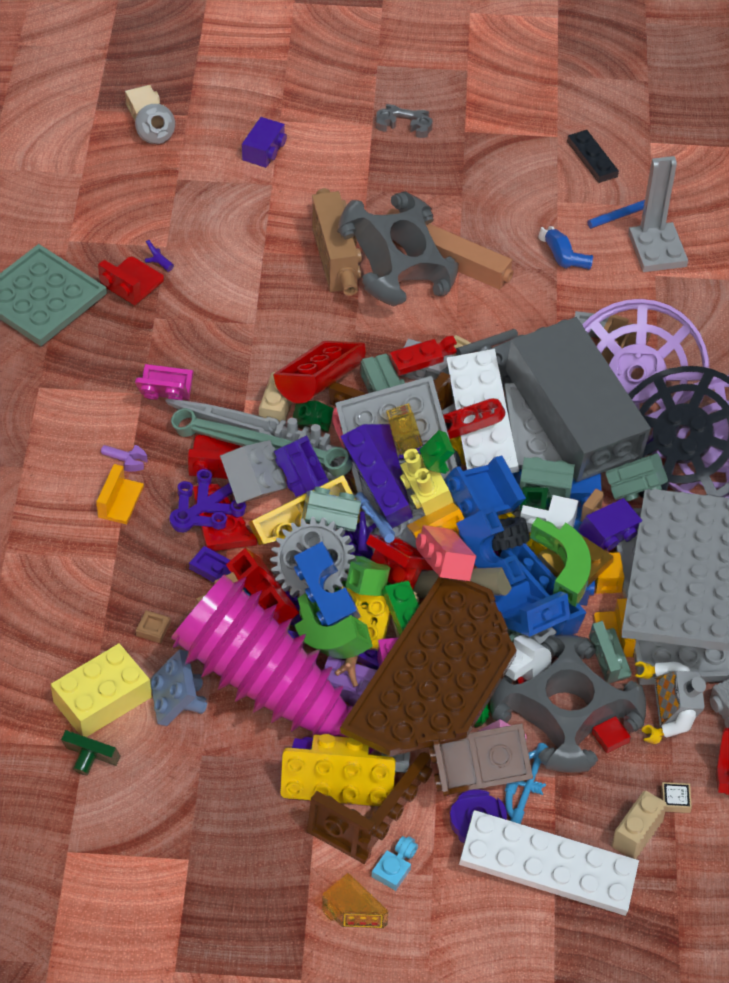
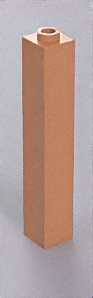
[386,208,514,290]

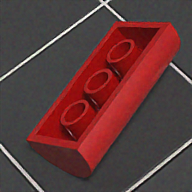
[273,341,366,403]

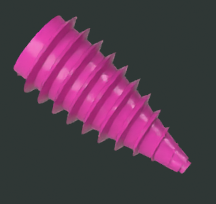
[171,574,374,755]

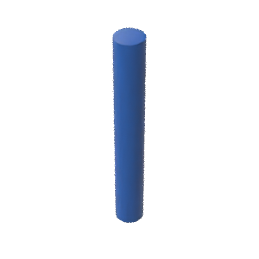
[587,200,645,229]

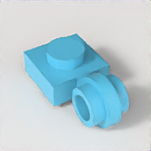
[371,836,418,891]

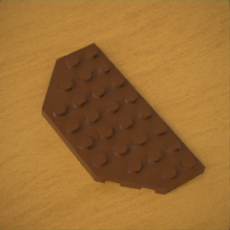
[340,577,517,756]

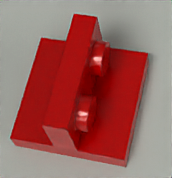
[366,534,433,590]

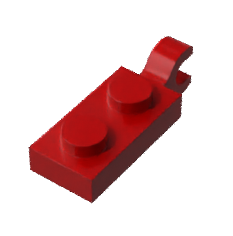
[390,336,457,376]

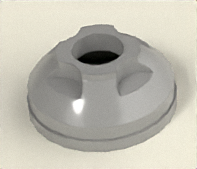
[135,104,175,144]

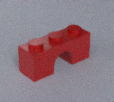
[226,548,299,624]

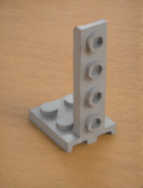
[628,156,688,272]

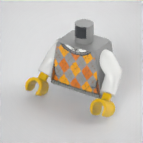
[635,661,706,745]

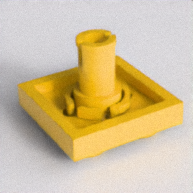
[342,586,391,651]

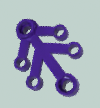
[169,469,246,533]

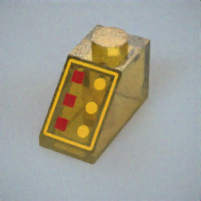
[386,403,423,454]
[322,873,388,928]

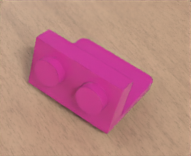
[135,364,194,401]

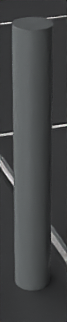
[456,329,518,356]

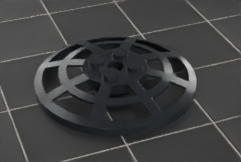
[628,366,729,498]

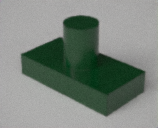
[61,730,121,776]

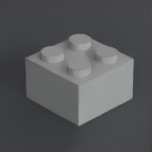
[220,440,287,504]

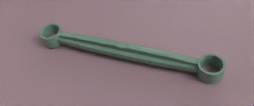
[171,408,352,477]

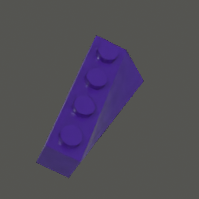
[340,424,413,529]

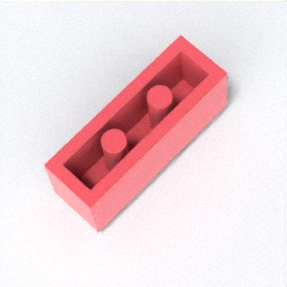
[416,525,476,581]

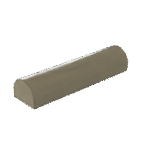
[413,567,512,599]

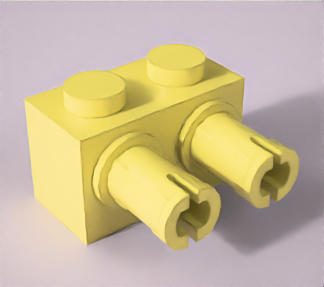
[400,449,454,516]

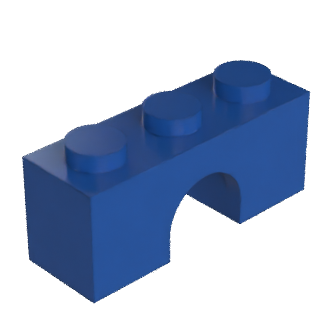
[456,507,526,585]
[294,542,361,626]

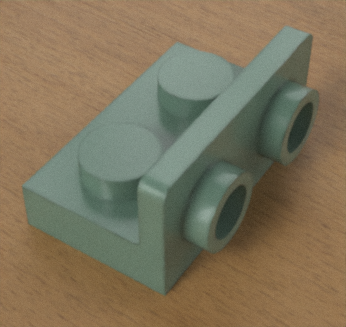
[589,621,632,683]

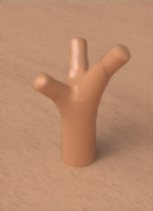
[335,655,359,687]

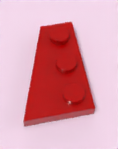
[193,483,258,551]

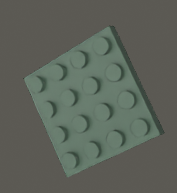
[0,244,107,346]

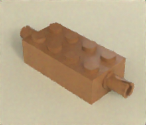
[312,188,362,296]

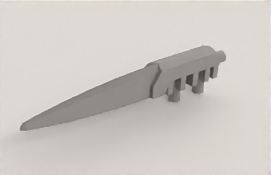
[165,399,337,451]

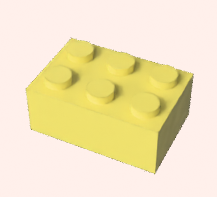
[51,643,152,737]

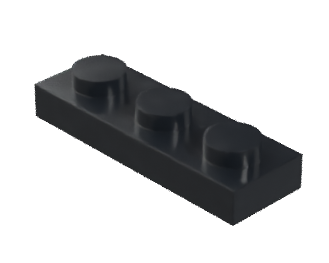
[567,130,619,183]

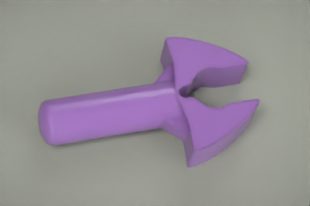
[101,445,148,472]

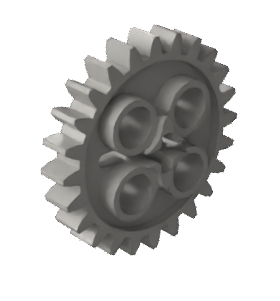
[270,517,357,598]

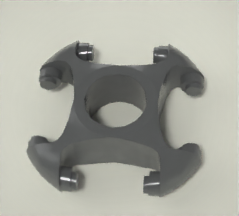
[337,191,459,307]
[490,635,646,773]

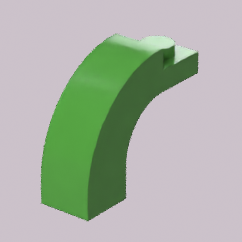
[530,517,591,607]
[295,593,373,659]

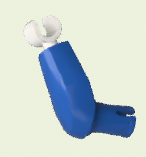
[538,226,593,270]

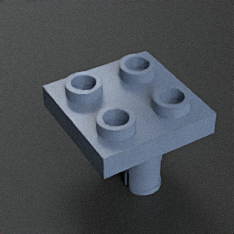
[150,649,207,726]

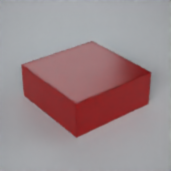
[592,716,631,753]

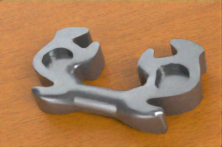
[376,104,433,138]

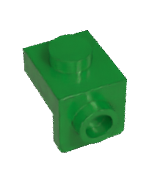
[419,430,455,474]

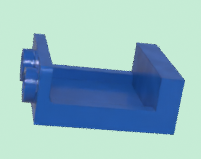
[444,455,526,518]
[494,580,570,637]

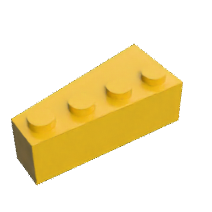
[248,475,361,545]

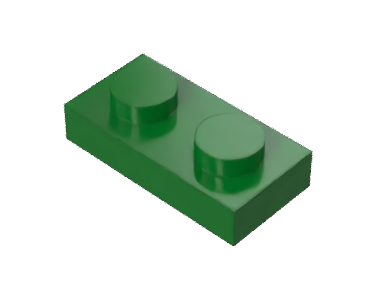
[382,581,419,635]

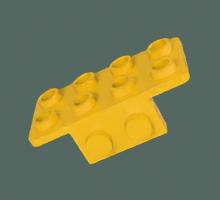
[281,734,396,806]

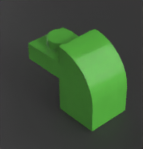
[345,556,390,596]

